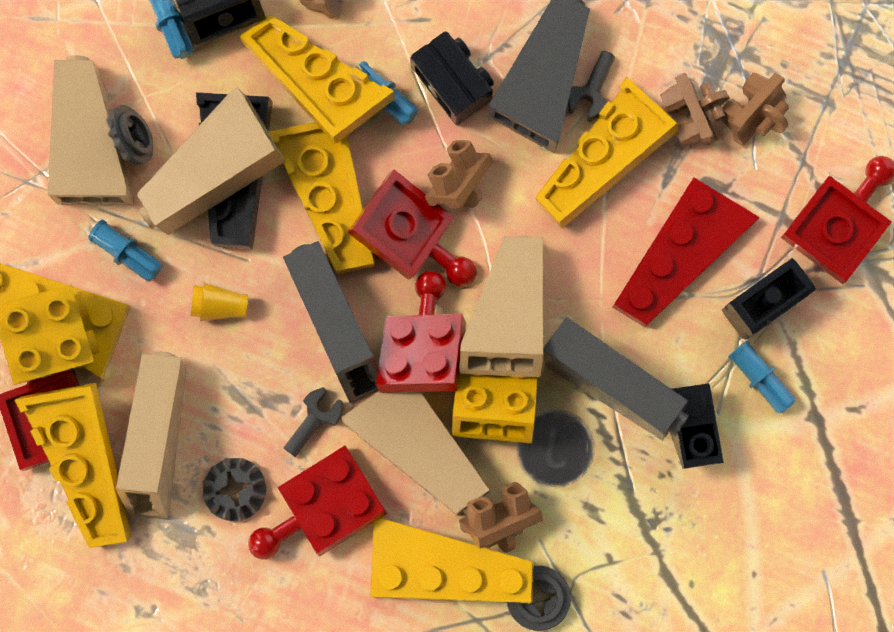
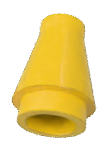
[191,283,248,321]

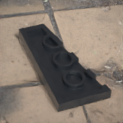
[196,92,273,250]

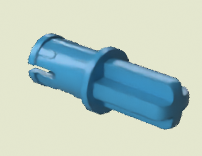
[149,0,193,59]
[356,61,418,125]
[88,220,162,282]
[728,340,795,414]

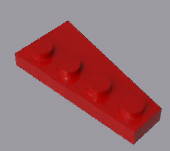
[612,177,760,327]

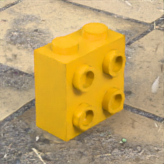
[0,284,99,385]
[452,374,538,443]

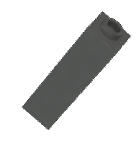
[488,0,590,153]
[283,241,378,403]
[543,317,689,441]

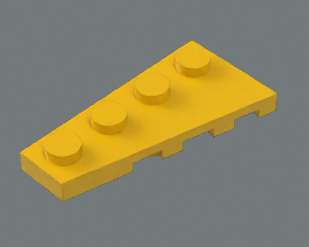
[240,14,396,144]
[535,77,679,228]
[268,122,375,274]
[0,263,130,380]
[15,383,132,548]
[370,518,534,603]

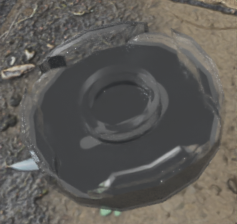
[516,409,595,488]

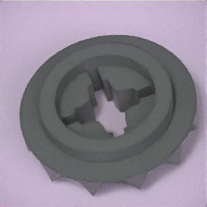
[106,105,153,166]
[203,458,266,522]
[507,566,571,631]

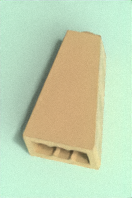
[48,55,134,205]
[137,87,285,235]
[459,236,543,377]
[116,351,186,519]
[341,391,489,516]

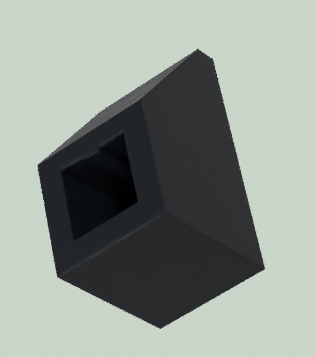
[670,383,724,469]

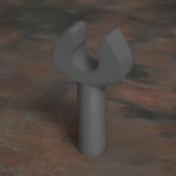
[568,51,615,122]
[283,387,343,457]

